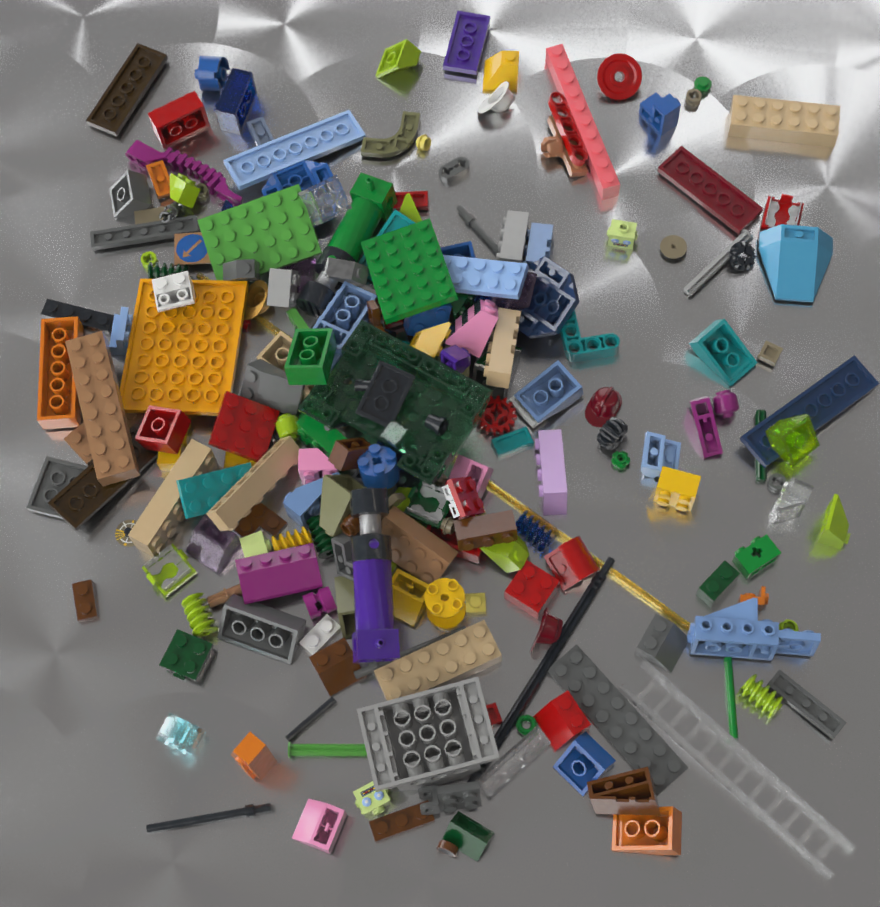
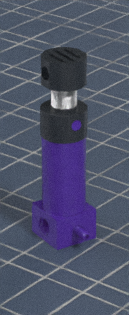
[350,488,400,663]

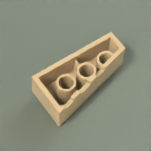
[483,308,521,389]

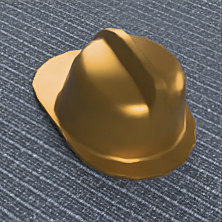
[244,280,270,320]

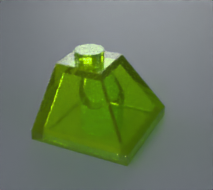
[765,414,820,468]

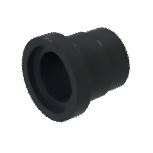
[425,414,449,436]

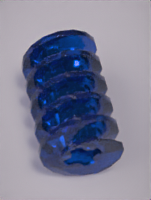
[515,510,557,552]

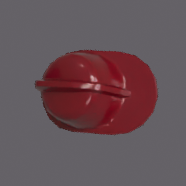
[585,386,622,428]
[530,607,563,653]

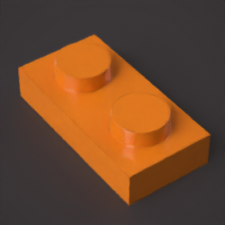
[146,160,170,199]

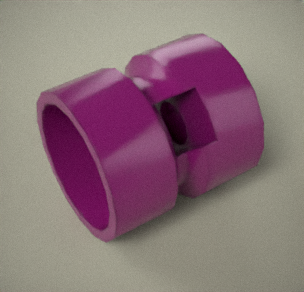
[302,586,337,620]

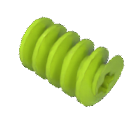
[181,593,218,637]
[739,674,784,720]

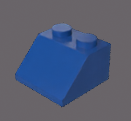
[553,731,616,796]

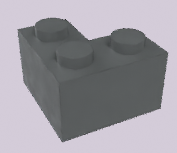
[331,532,360,581]

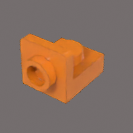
[738,586,769,611]

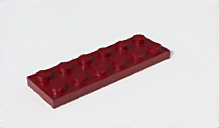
[657,146,764,235]

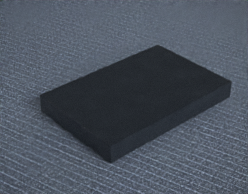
[355,360,416,430]

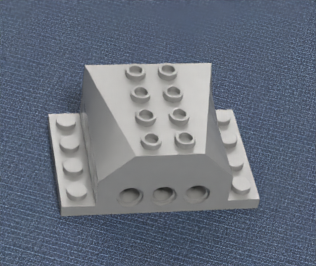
[357,677,500,792]

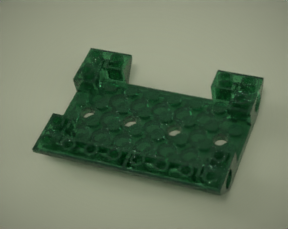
[298,320,493,485]

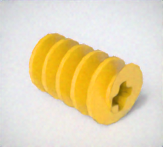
[271,526,315,551]

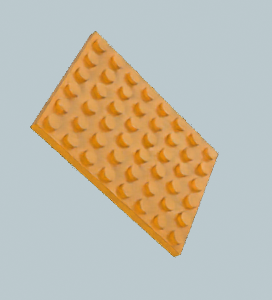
[120,279,249,416]

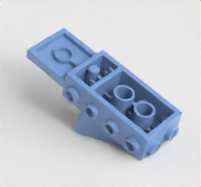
[313,281,377,386]
[687,598,821,661]

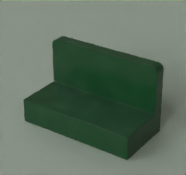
[442,811,494,861]

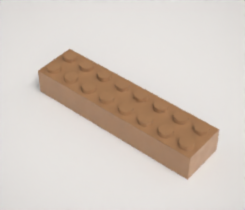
[65,331,140,486]

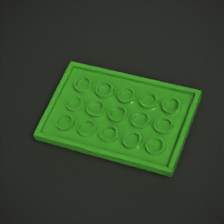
[197,184,322,280]

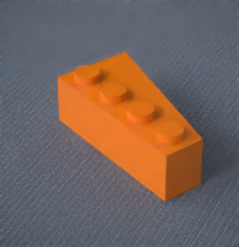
[231,732,277,781]

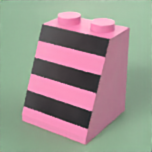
[445,299,499,358]

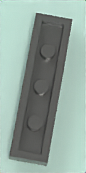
[766,669,847,740]

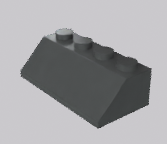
[217,594,307,664]

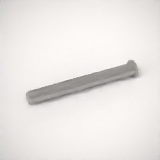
[683,229,753,296]

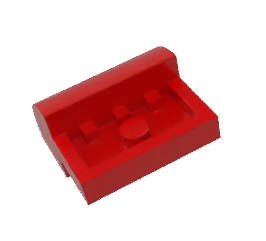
[544,536,600,591]

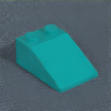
[688,318,758,386]

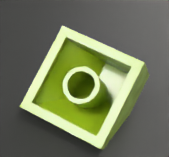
[375,39,421,78]
[817,494,851,549]
[480,535,529,573]

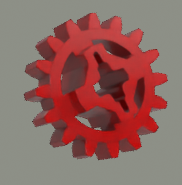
[476,395,517,437]

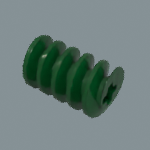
[148,262,188,279]
[306,515,334,559]

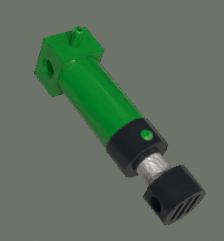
[296,172,397,318]

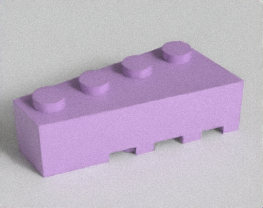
[535,429,567,516]

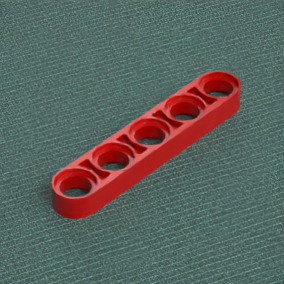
[548,92,588,166]

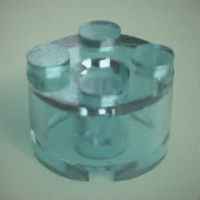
[157,712,205,756]

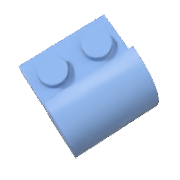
[109,307,133,355]
[641,431,681,479]

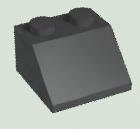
[109,170,151,219]
[635,614,687,674]

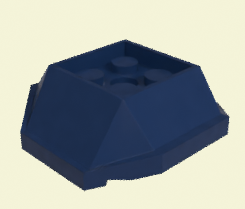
[505,256,580,339]

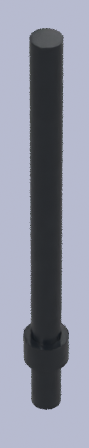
[146,803,272,833]

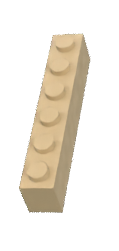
[206,436,300,531]

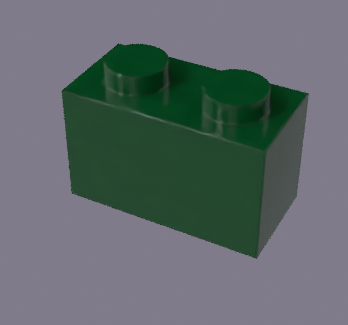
[696,560,740,608]

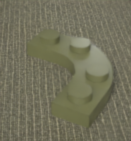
[361,111,421,158]

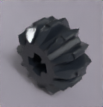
[597,417,628,450]

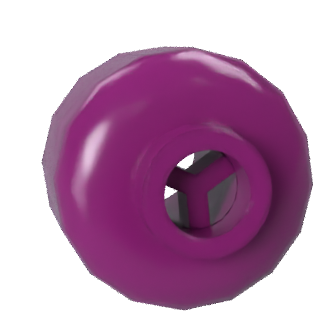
[712,390,739,419]

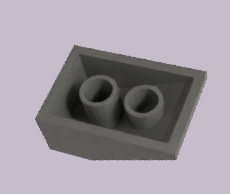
[240,359,305,416]

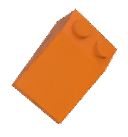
[612,806,682,855]

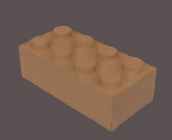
[381,506,459,584]

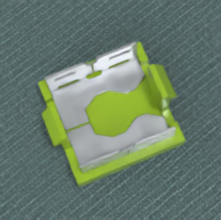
[142,544,197,597]

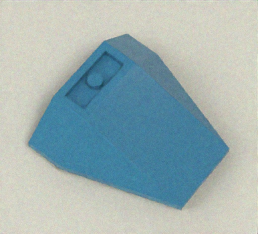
[759,224,833,303]

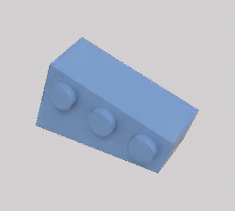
[523,223,553,265]

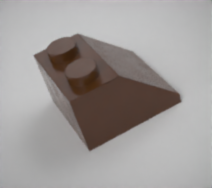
[309,637,366,697]

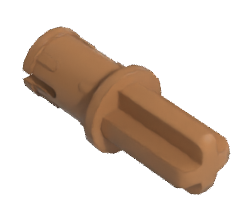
[207,584,242,608]

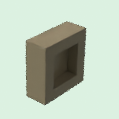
[757,340,783,366]

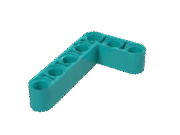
[560,310,620,362]

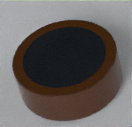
[436,840,459,857]

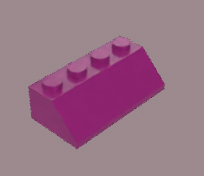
[235,543,323,604]

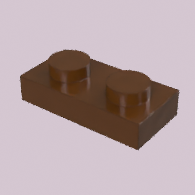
[72,579,99,623]

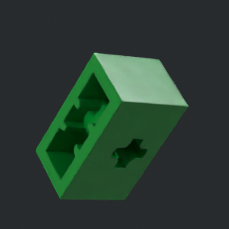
[732,534,781,580]

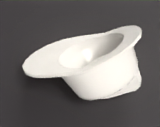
[478,81,515,114]

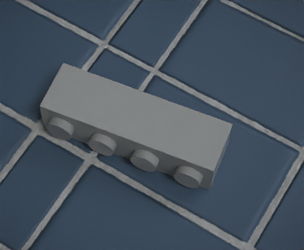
[496,210,529,263]

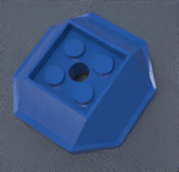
[261,160,342,227]

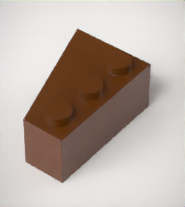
[587,767,661,816]

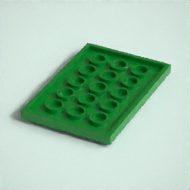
[361,218,458,325]

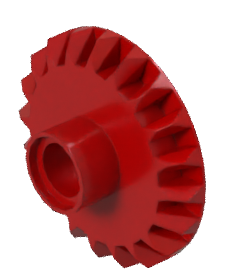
[597,53,642,100]

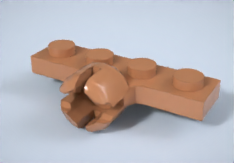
[541,115,588,177]

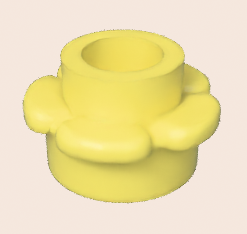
[416,134,431,152]

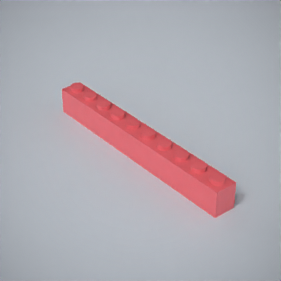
[545,44,620,200]

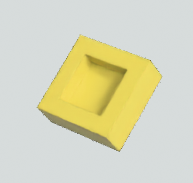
[465,593,486,615]

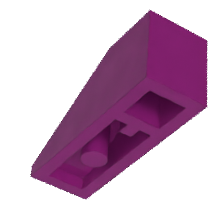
[689,396,723,458]

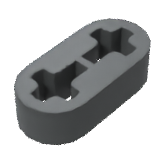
[439,157,470,183]

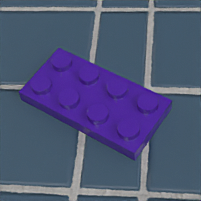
[443,11,491,75]

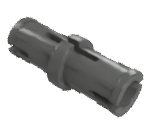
[159,201,183,223]

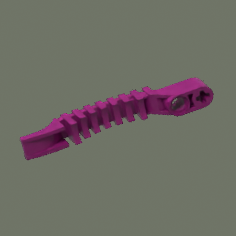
[125,140,243,206]

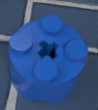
[194,55,230,92]
[357,444,400,489]

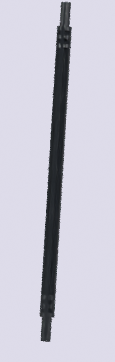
[467,557,615,782]

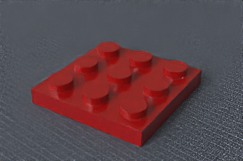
[208,391,280,463]

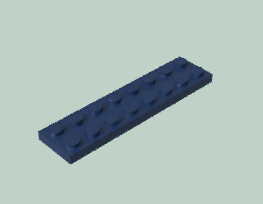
[740,355,880,469]

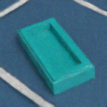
[491,426,534,458]

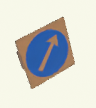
[174,232,211,266]

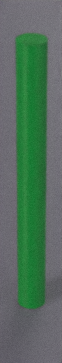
[724,657,738,740]

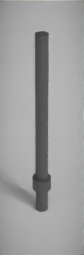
[457,204,500,255]
[354,626,466,679]

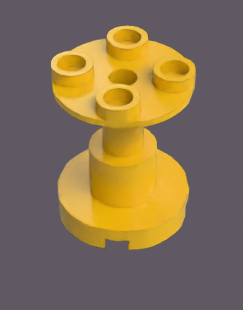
[424,578,466,631]

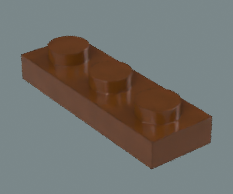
[369,800,435,843]

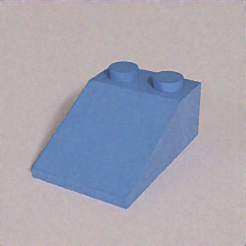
[514,360,584,423]
[283,472,339,528]

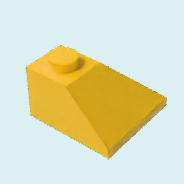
[483,51,519,92]

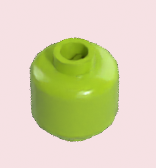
[275,413,300,441]

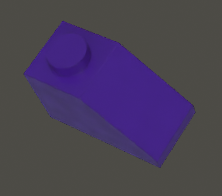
[440,345,471,380]

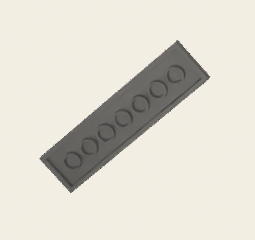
[547,644,689,796]

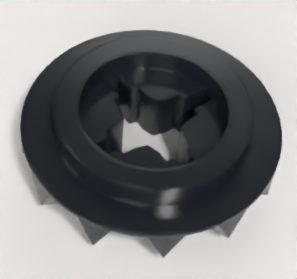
[729,241,757,271]

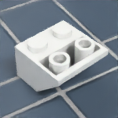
[152,271,196,312]

